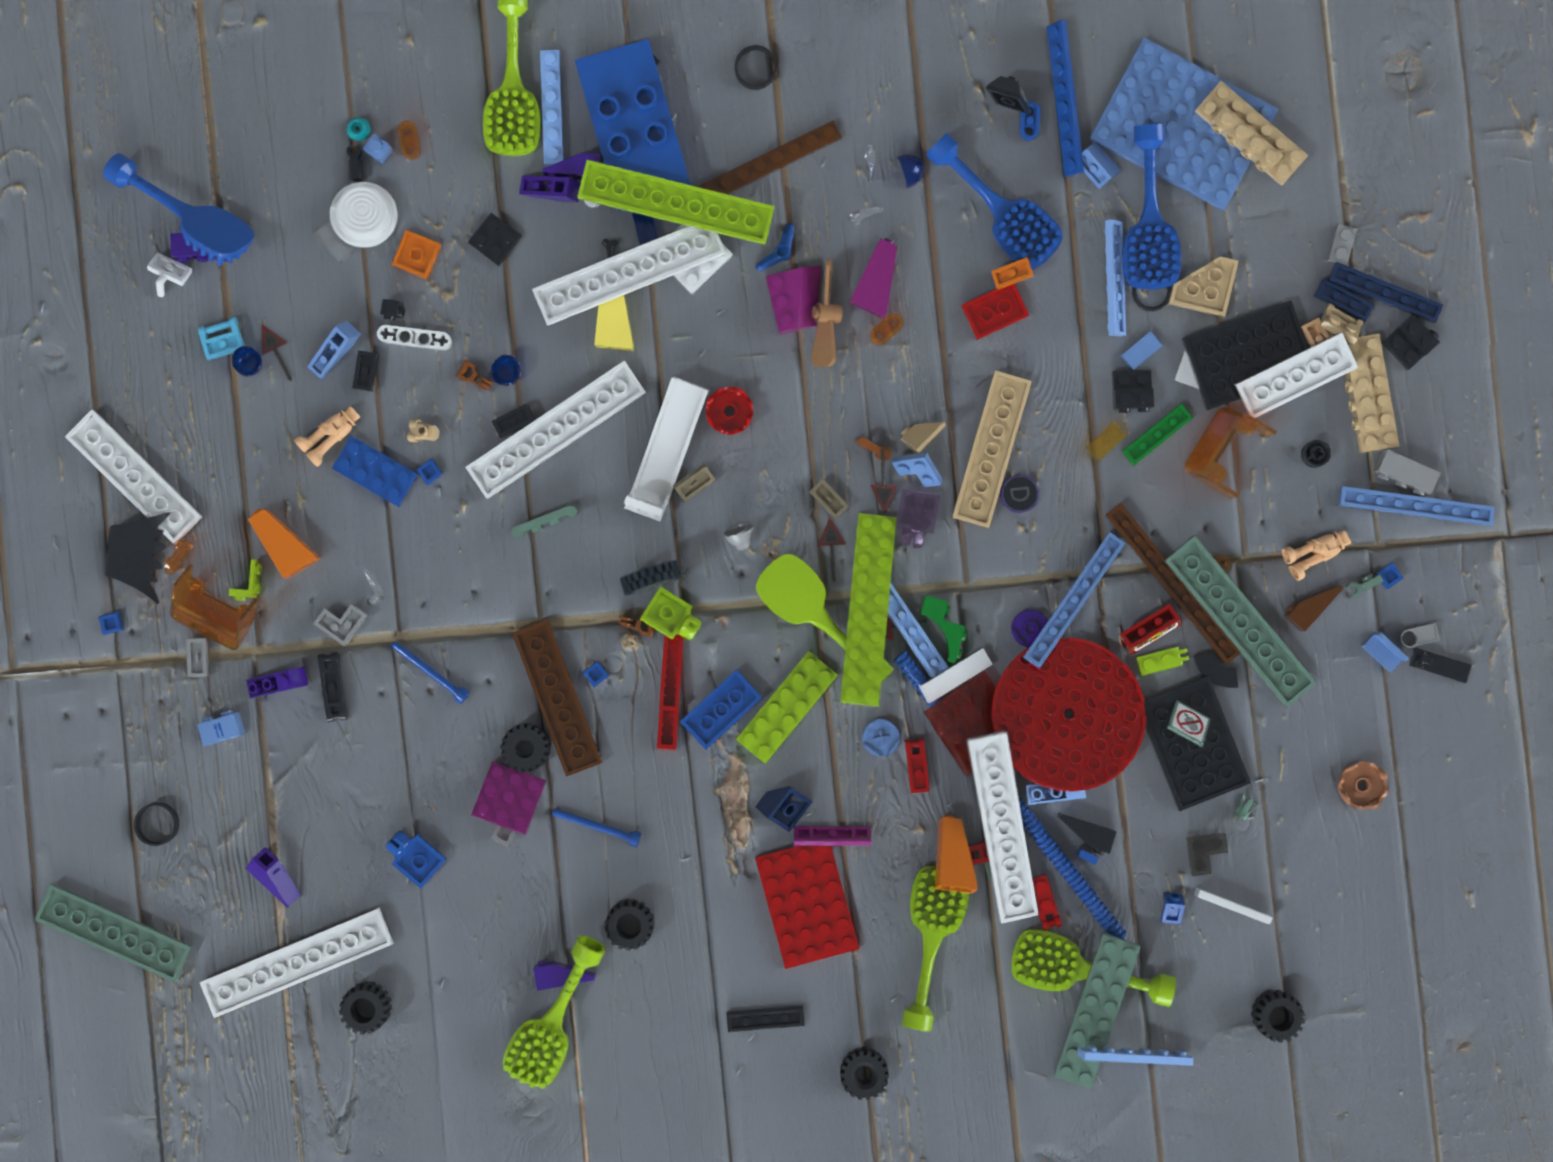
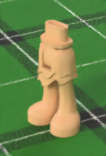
[293,406,360,467]
[1282,530,1351,581]

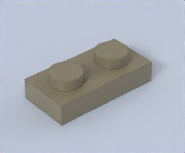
[673,463,715,502]
[809,479,849,520]

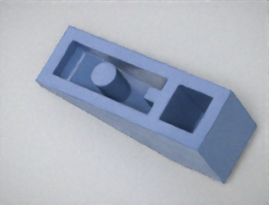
[307,321,361,380]

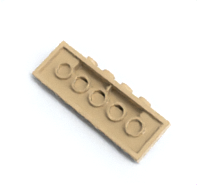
[1195,81,1308,186]
[1345,334,1399,453]

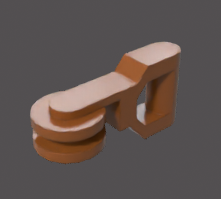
[455,360,494,391]
[854,437,892,461]
[617,616,655,637]

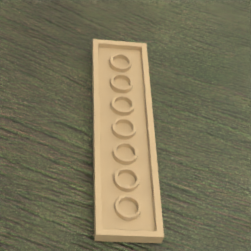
[952,370,1032,528]

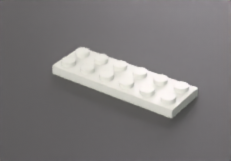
[1235,333,1358,419]

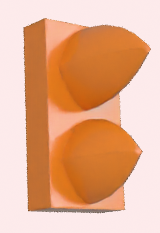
[991,257,1034,290]

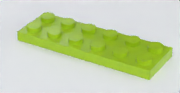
[736,651,838,764]

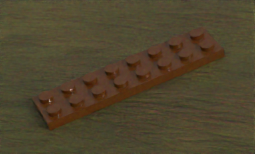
[512,619,603,777]

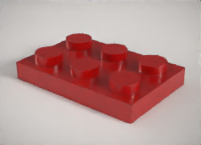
[961,284,1030,340]

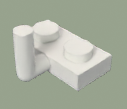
[147,252,192,297]

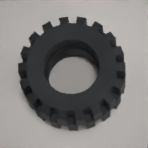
[605,899,654,951]
[339,982,392,1035]
[1251,990,1305,1043]

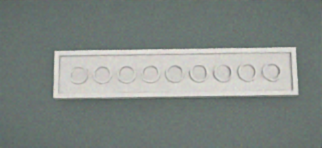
[532,226,726,326]
[465,360,646,499]
[967,731,1039,924]
[199,908,394,1018]

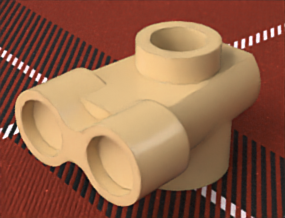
[407,419,439,442]

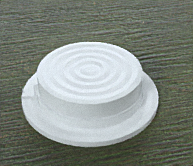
[330,182,398,248]

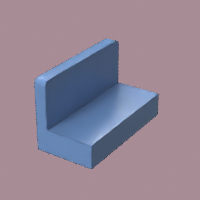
[1082,142,1120,189]
[1361,632,1409,672]

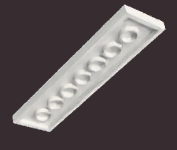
[65,409,203,544]

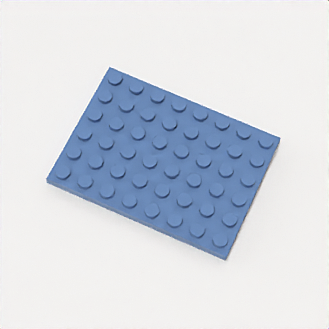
[1089,38,1278,211]

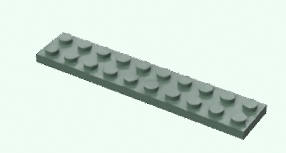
[1164,536,1317,707]

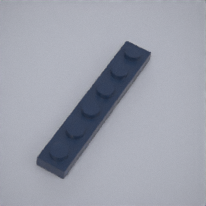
[1328,262,1443,323]

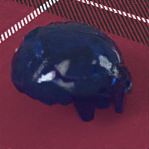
[491,355,522,386]

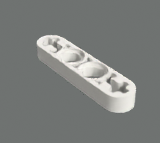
[377,325,452,350]

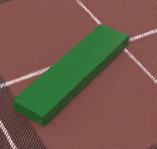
[1121,403,1193,466]

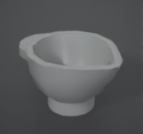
[723,523,754,550]

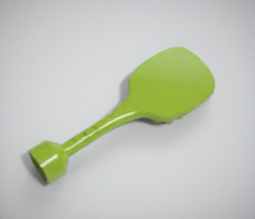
[483,0,541,156]
[756,554,894,683]
[901,866,970,1032]
[1011,929,1176,1007]
[503,935,606,1089]

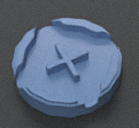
[862,719,900,757]

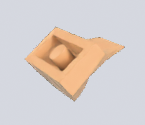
[1301,318,1334,348]

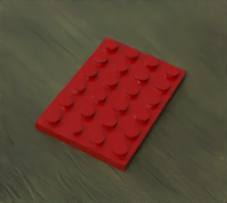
[755,846,859,969]

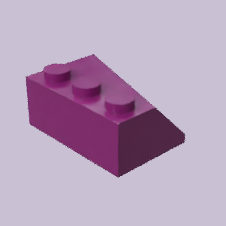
[766,266,821,335]

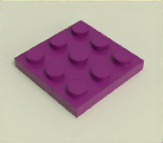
[471,761,547,835]

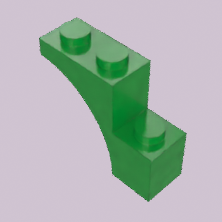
[920,595,967,663]

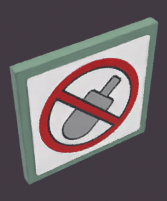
[1168,700,1210,747]

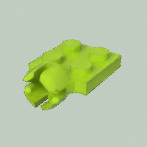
[640,586,702,640]

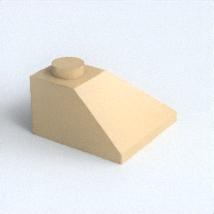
[900,422,946,454]

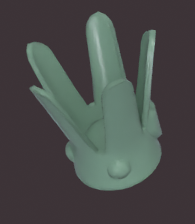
[1233,793,1260,822]

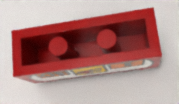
[1120,604,1181,655]

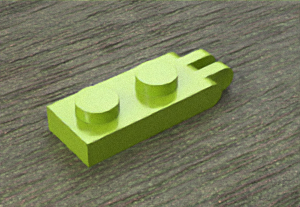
[1135,646,1190,676]

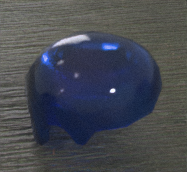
[232,346,262,377]

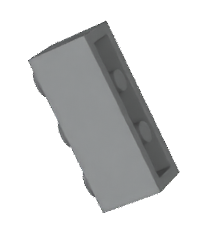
[1373,449,1441,496]

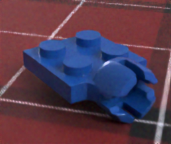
[385,830,447,889]

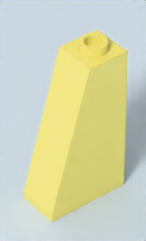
[594,295,634,351]

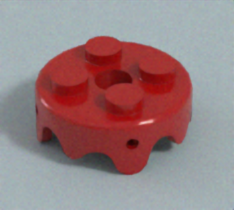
[706,387,753,435]

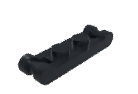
[318,652,348,722]

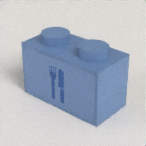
[197,710,246,746]

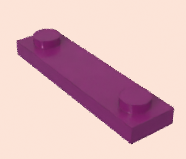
[794,826,871,846]

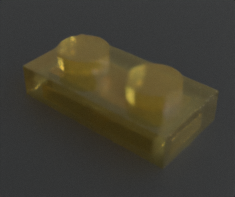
[1085,422,1127,462]

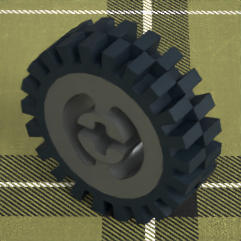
[620,560,682,596]

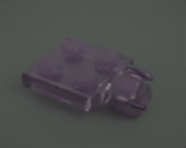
[896,489,940,548]

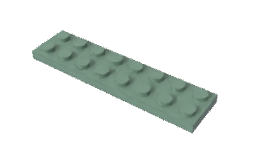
[34,884,192,982]
[1054,932,1141,1089]

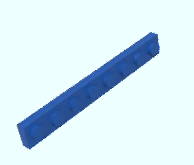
[1046,20,1084,177]

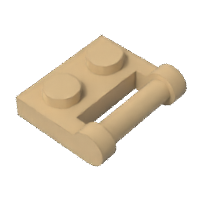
[1320,303,1363,345]

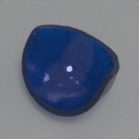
[896,154,924,188]

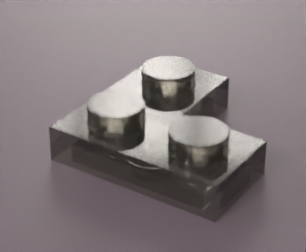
[1186,833,1228,876]

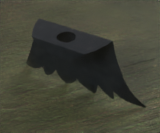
[105,512,170,604]

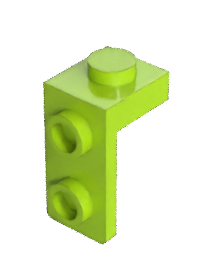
[229,559,262,601]

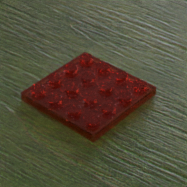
[924,671,995,777]

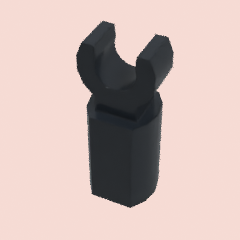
[346,146,363,181]

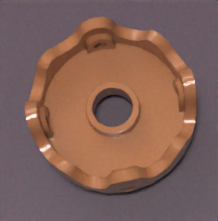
[1337,761,1388,810]

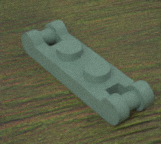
[511,505,579,539]

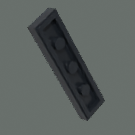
[726,1006,805,1032]

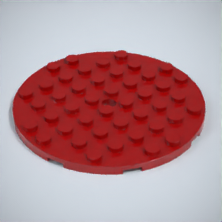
[991,638,1146,792]

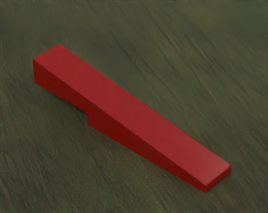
[657,635,684,751]

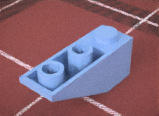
[1026,784,1086,805]

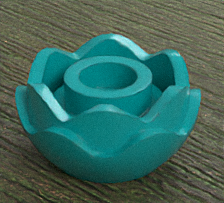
[346,117,371,141]

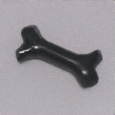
[602,239,618,258]

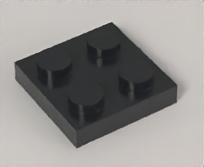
[468,212,522,267]

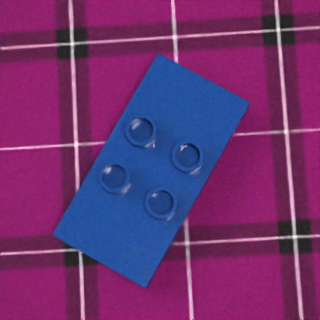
[575,39,691,212]

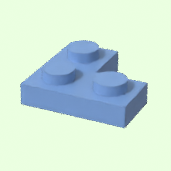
[891,452,943,487]

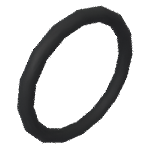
[1132,286,1171,311]

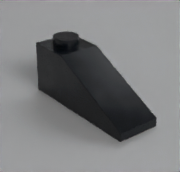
[1057,813,1116,855]

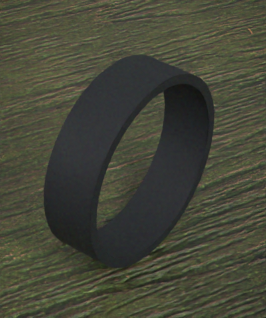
[735,45,776,90]
[134,803,180,846]

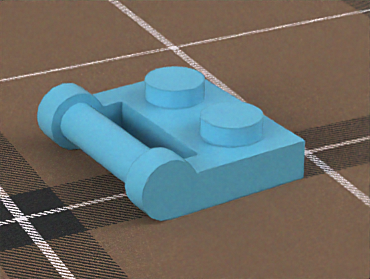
[198,316,245,360]

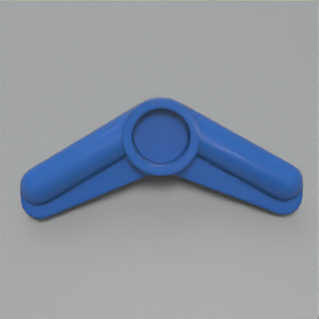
[755,223,795,271]

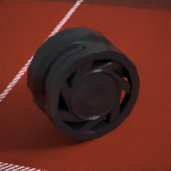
[1301,440,1331,468]

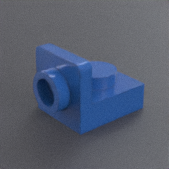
[1160,892,1185,925]

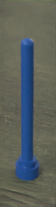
[392,642,470,704]
[552,809,642,848]

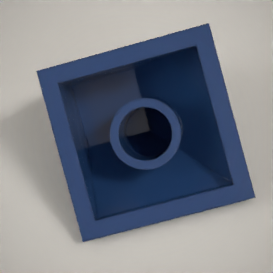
[755,786,812,832]

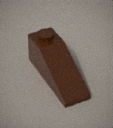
[1284,585,1343,631]

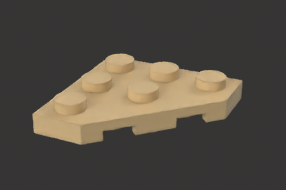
[1168,256,1239,318]

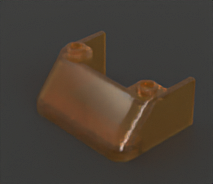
[1184,407,1277,499]
[170,564,259,650]

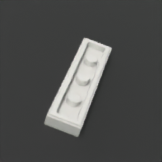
[919,648,993,703]
[1194,887,1272,924]

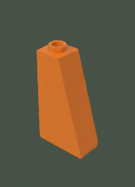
[248,508,320,579]
[935,815,978,894]

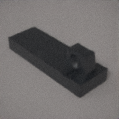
[1409,648,1472,683]

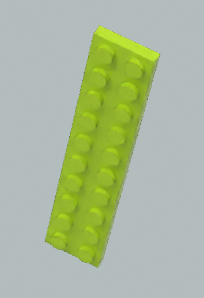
[578,160,775,245]
[840,513,897,707]

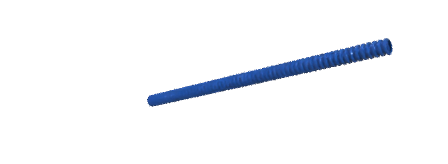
[893,651,1127,939]

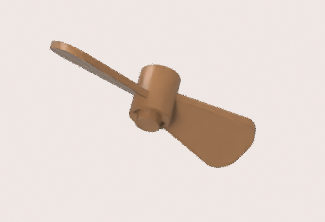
[811,258,842,367]

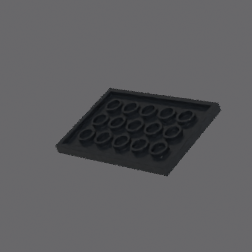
[1182,300,1308,410]
[1144,676,1251,811]

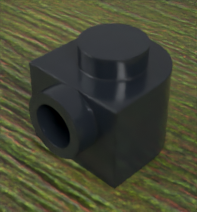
[380,299,405,321]

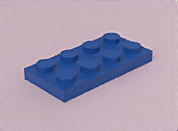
[332,436,418,507]
[680,669,762,750]

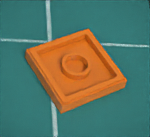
[391,229,442,280]

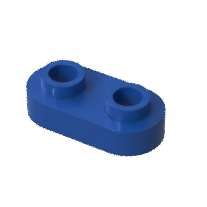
[1019,101,1040,141]

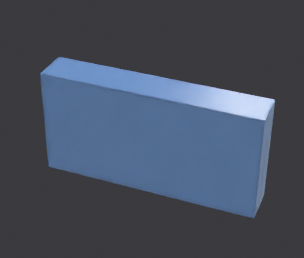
[1120,331,1163,370]

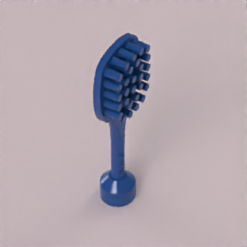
[1123,124,1181,290]
[926,133,1062,269]
[103,153,254,266]

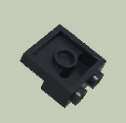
[1381,314,1440,370]
[1112,370,1154,413]

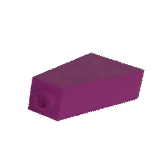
[850,238,897,320]

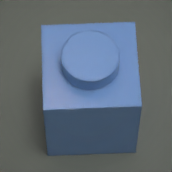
[363,133,394,165]

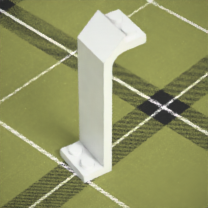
[624,377,710,521]

